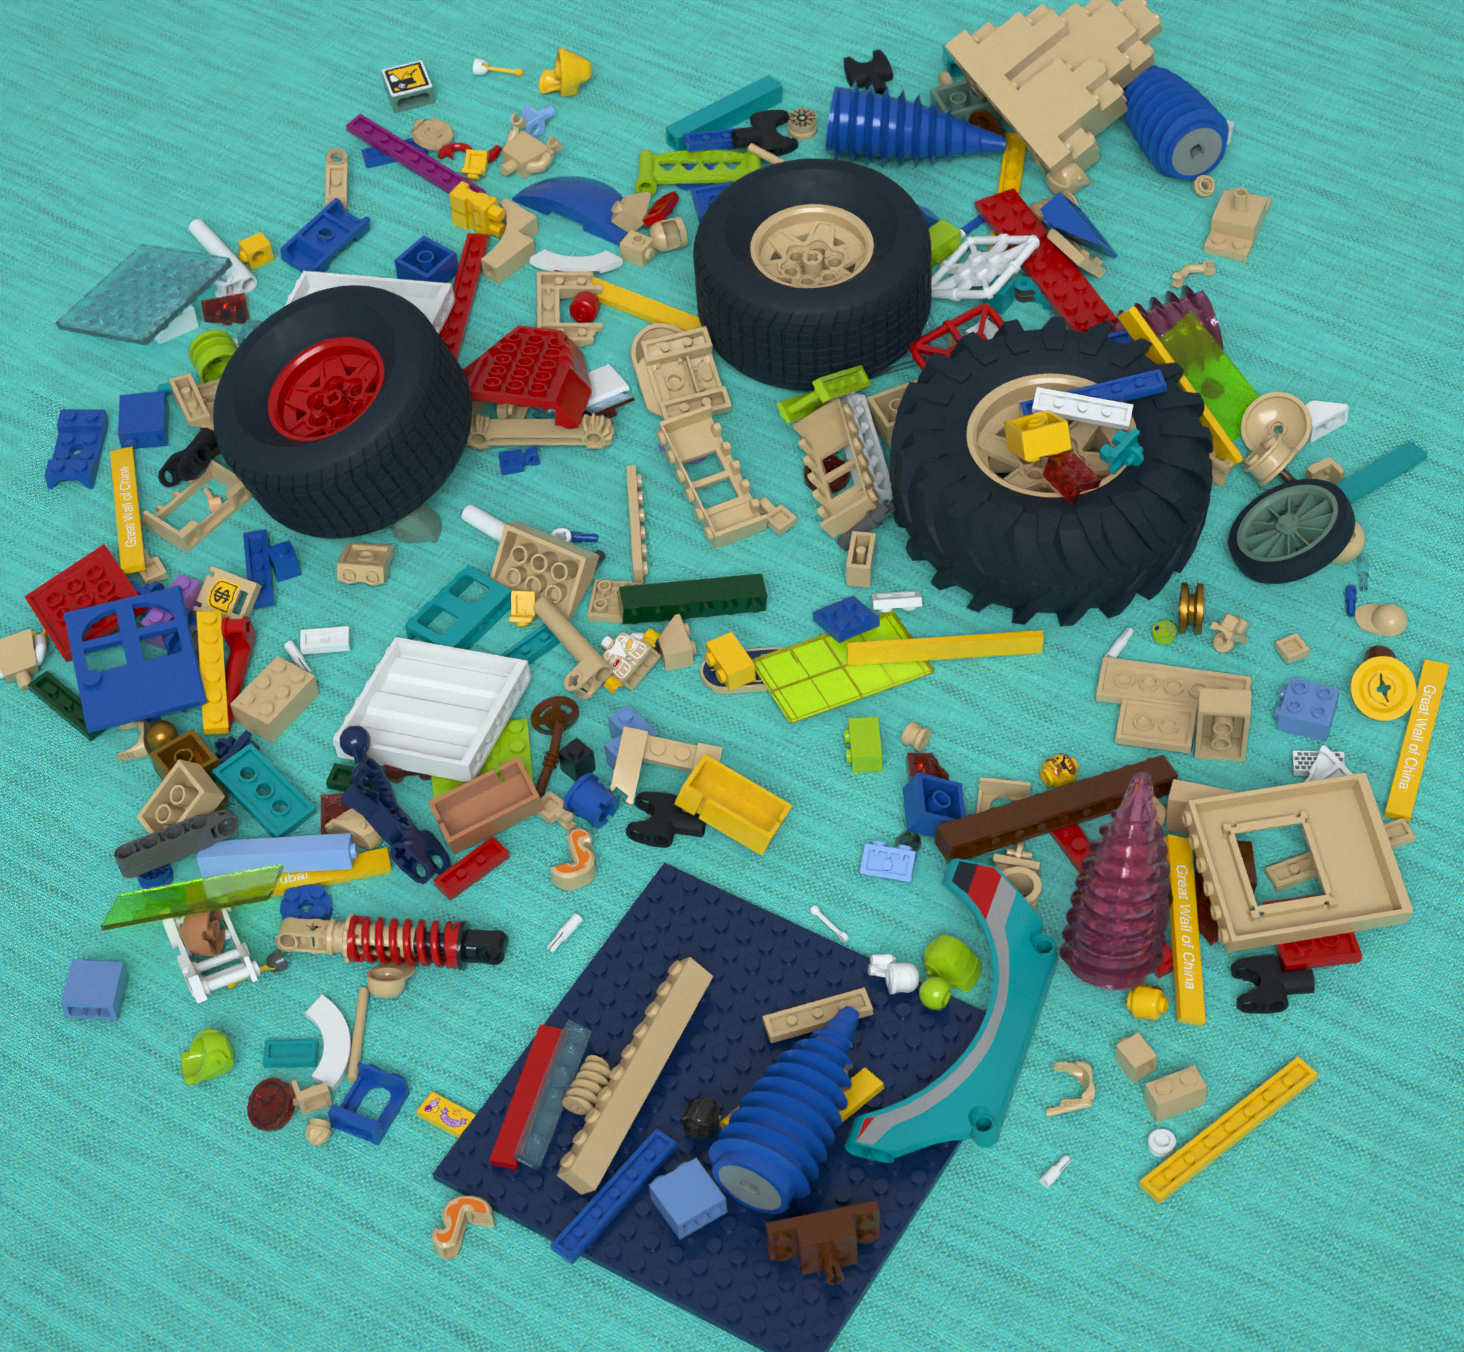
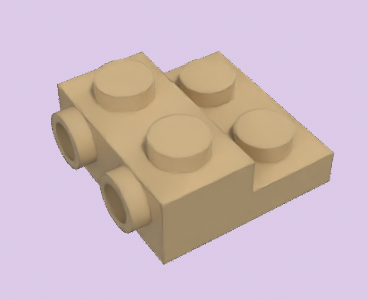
[337,542,395,585]

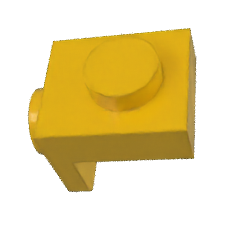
[461,149,489,181]
[509,590,537,626]

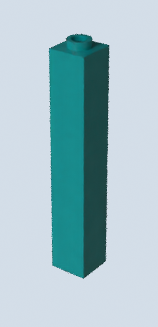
[665,75,783,151]

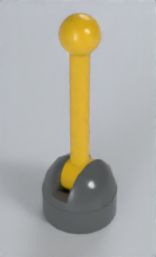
[226,950,288,989]

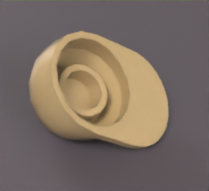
[367,961,416,999]

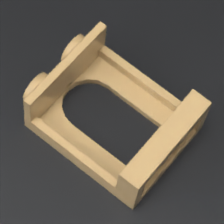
[976,777,1031,846]

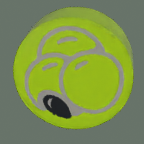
[1152,620,1177,644]

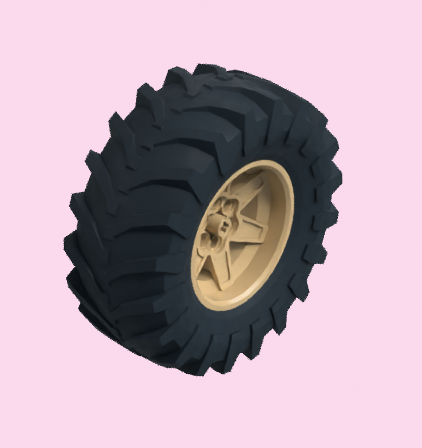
[890,317,1213,627]

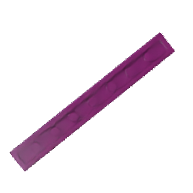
[346,114,486,194]

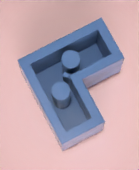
[604,705,659,770]

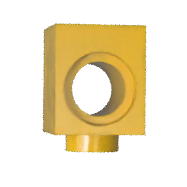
[238,232,275,270]

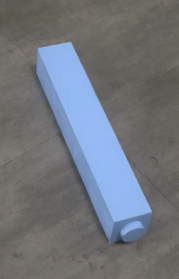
[197,833,358,878]

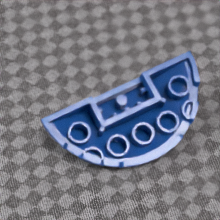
[512,176,628,246]

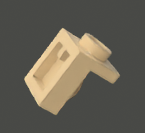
[289,1080,333,1116]

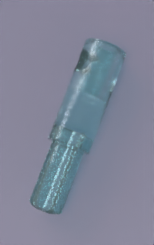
[1357,553,1369,592]

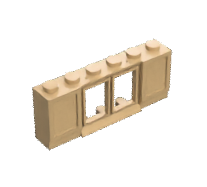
[793,398,880,538]
[656,404,768,549]

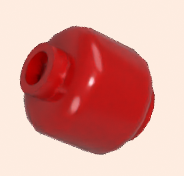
[569,291,601,323]

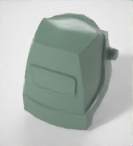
[389,504,442,543]

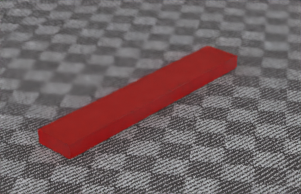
[490,1024,566,1170]

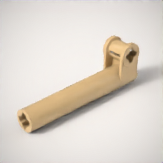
[533,597,612,700]

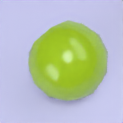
[919,976,952,1010]

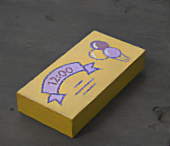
[416,1092,476,1138]

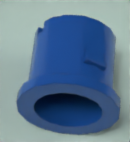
[563,772,620,828]

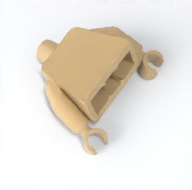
[499,113,563,178]

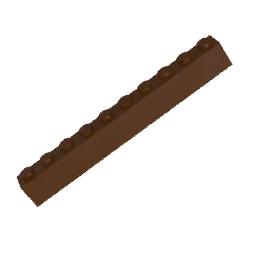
[935,755,1178,864]

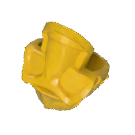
[538,47,593,97]

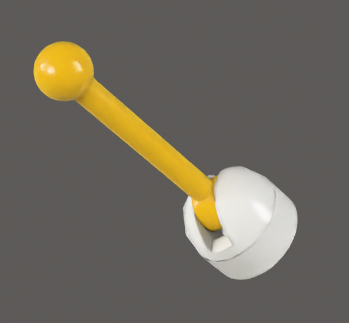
[473,58,524,77]

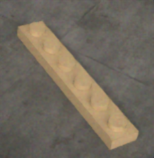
[626,465,648,585]

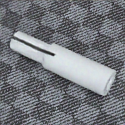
[1105,627,1134,658]
[284,641,312,673]
[547,914,583,953]

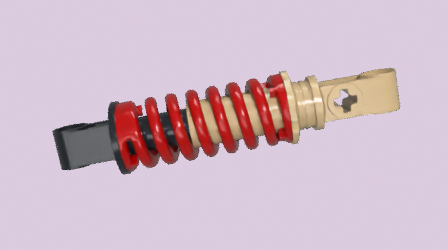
[275,914,509,971]

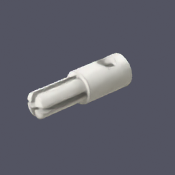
[1039,1155,1071,1188]

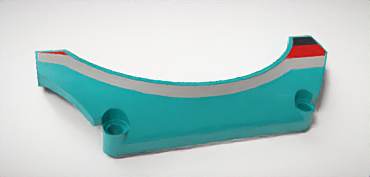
[845,859,1058,1163]

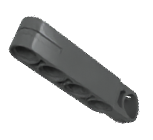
[114,809,239,878]

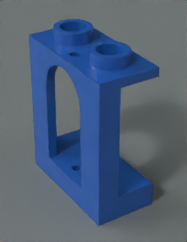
[328,1062,410,1145]

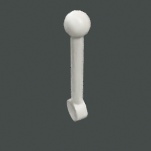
[810,905,849,943]

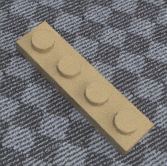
[762,987,873,1043]

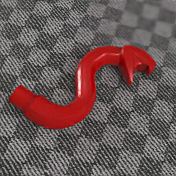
[438,142,502,164]

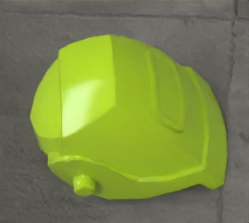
[923,934,983,993]
[180,1027,234,1086]

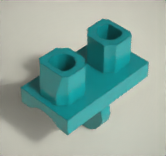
[1100,428,1144,475]

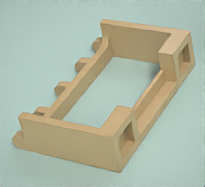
[141,459,252,554]

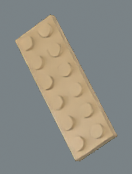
[1096,657,1252,711]

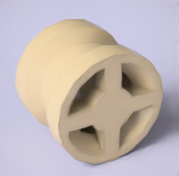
[901,721,931,752]

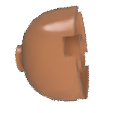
[179,905,226,957]

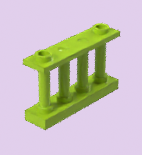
[777,365,872,424]

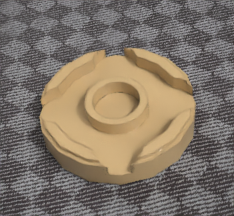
[411,118,454,151]

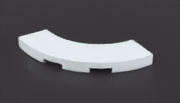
[530,249,623,274]
[305,995,351,1093]

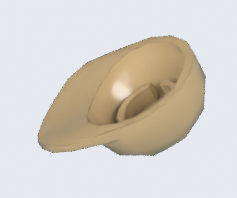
[1355,603,1408,637]

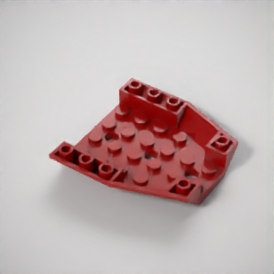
[463,325,592,429]

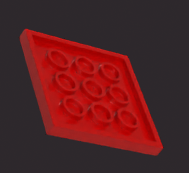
[24,544,148,662]

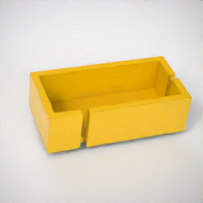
[674,754,793,856]

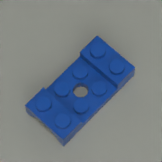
[281,198,370,272]
[44,410,109,489]

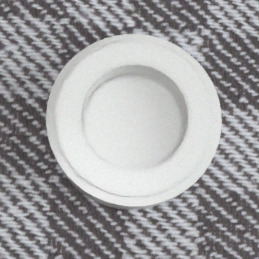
[1148,1129,1176,1157]

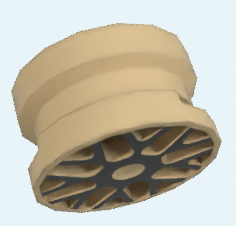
[787,108,817,141]

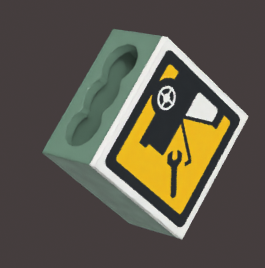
[381,60,435,113]

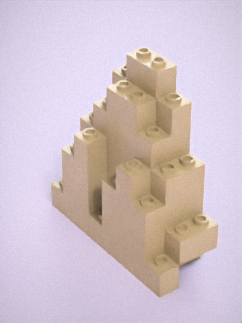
[945,0,1162,176]

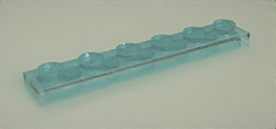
[513,1019,592,1170]

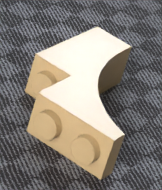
[481,198,538,284]

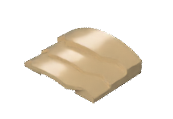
[635,326,732,421]
[169,373,220,431]

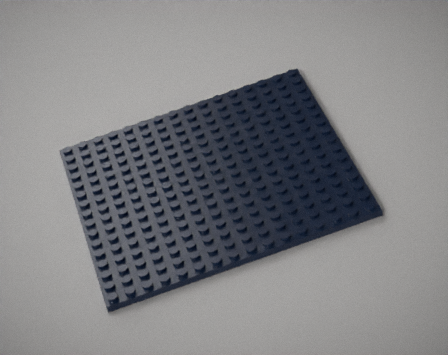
[433,863,986,1352]

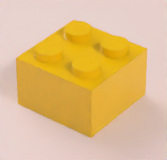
[1004,410,1071,462]

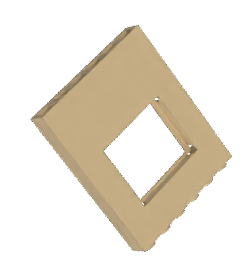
[1181,773,1414,953]

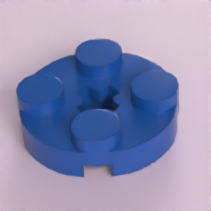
[280,885,333,928]

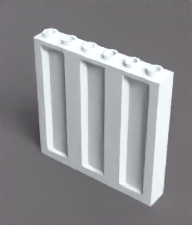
[333,637,532,782]

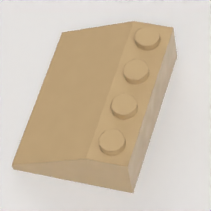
[486,522,599,622]

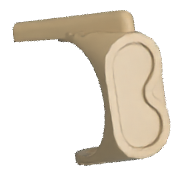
[117,719,152,762]
[1046,1061,1095,1117]

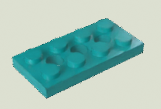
[212,743,316,838]

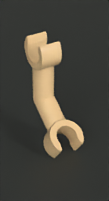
[1171,260,1216,288]

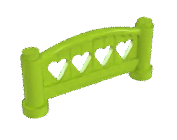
[635,149,762,196]

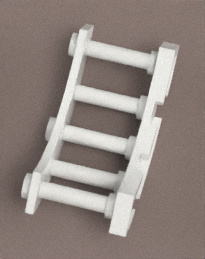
[160,893,261,1004]

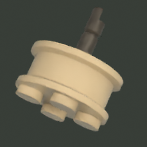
[1242,433,1297,487]

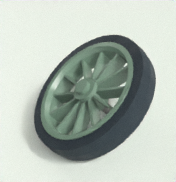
[1228,479,1355,584]

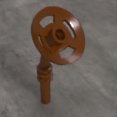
[530,696,579,795]

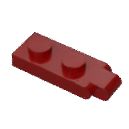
[642,191,679,227]

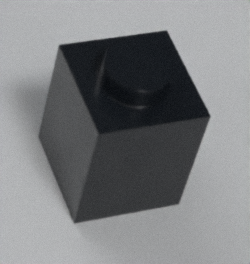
[558,738,596,782]

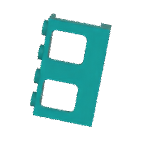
[405,566,512,650]

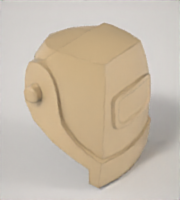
[1047,161,1093,195]
[325,808,383,851]

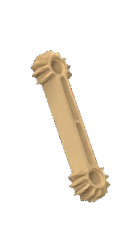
[466,412,614,451]

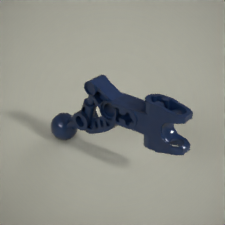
[339,725,451,884]

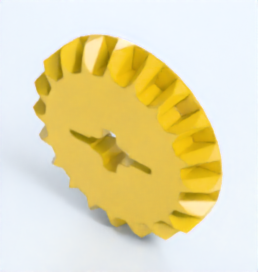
[1350,656,1416,721]

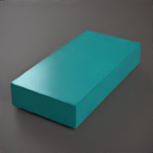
[263,1039,319,1068]

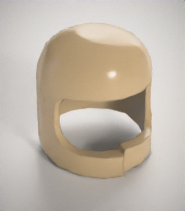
[649,216,688,252]

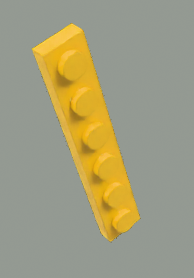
[197,610,229,735]

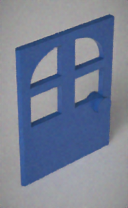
[64,586,207,733]

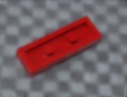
[433,837,510,901]

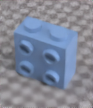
[1274,677,1340,742]
[61,959,128,1021]
[649,1158,727,1240]

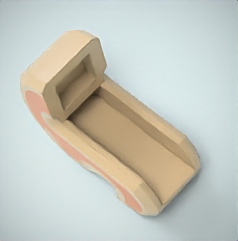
[550,828,597,890]
[432,1195,494,1259]

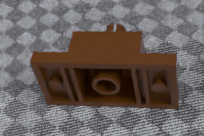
[765,1200,880,1285]

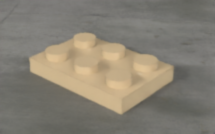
[1115,699,1197,754]

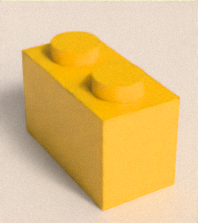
[704,632,756,691]

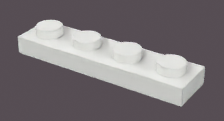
[1032,387,1133,430]

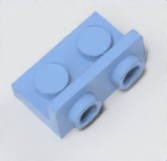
[860,841,918,883]

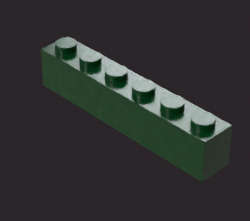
[618,574,767,624]

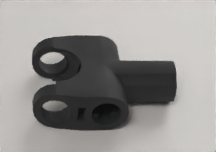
[843,49,893,95]
[731,110,799,157]
[158,428,217,487]
[626,792,706,848]
[1230,955,1315,1014]

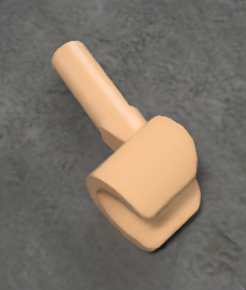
[204,488,222,512]

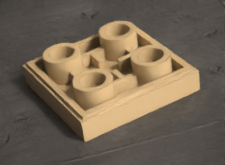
[587,579,642,623]

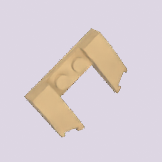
[537,271,603,347]
[610,726,722,813]

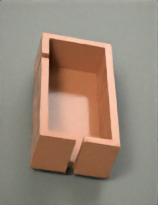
[428,756,545,855]

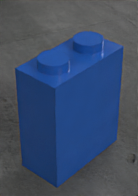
[118,391,169,449]

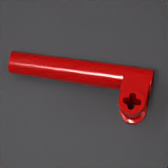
[221,616,257,735]

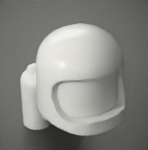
[868,954,920,994]

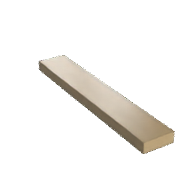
[1264,817,1416,892]

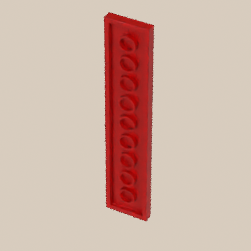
[975,188,1117,332]

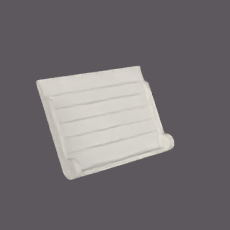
[587,364,630,407]

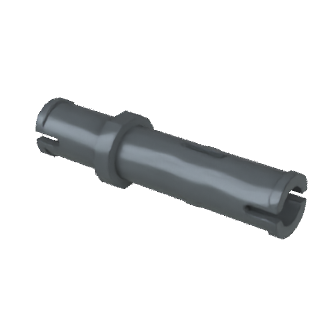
[837,499,895,551]

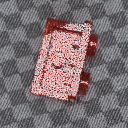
[1043,451,1101,504]

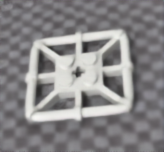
[931,234,1040,301]

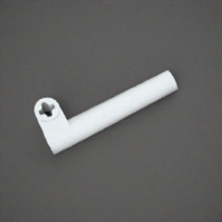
[189,219,257,302]
[462,504,573,544]

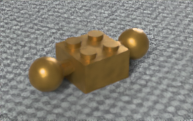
[146,720,228,813]

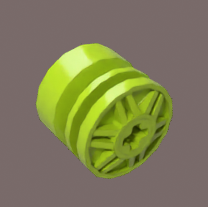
[188,330,237,384]

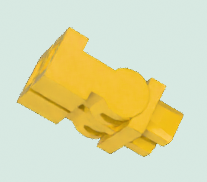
[449,181,506,238]

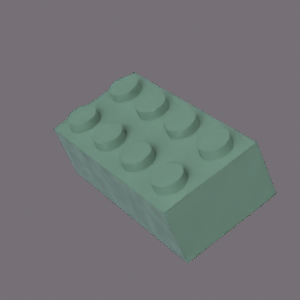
[930,80,1004,122]

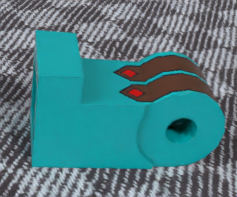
[1014,277,1052,311]

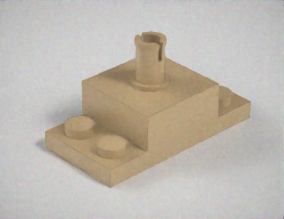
[1203,187,1272,262]

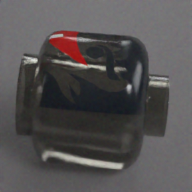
[681,1097,721,1140]

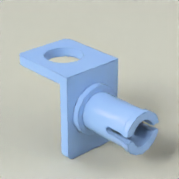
[523,104,555,138]

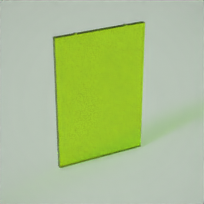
[1159,311,1260,458]

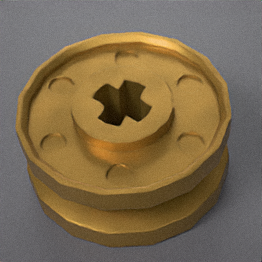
[1178,583,1204,635]

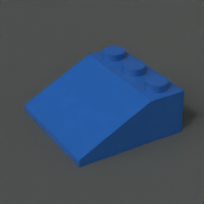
[1040,192,1118,259]

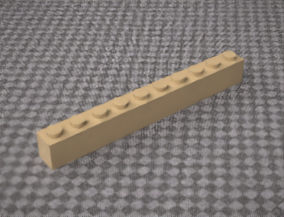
[557,957,713,1195]

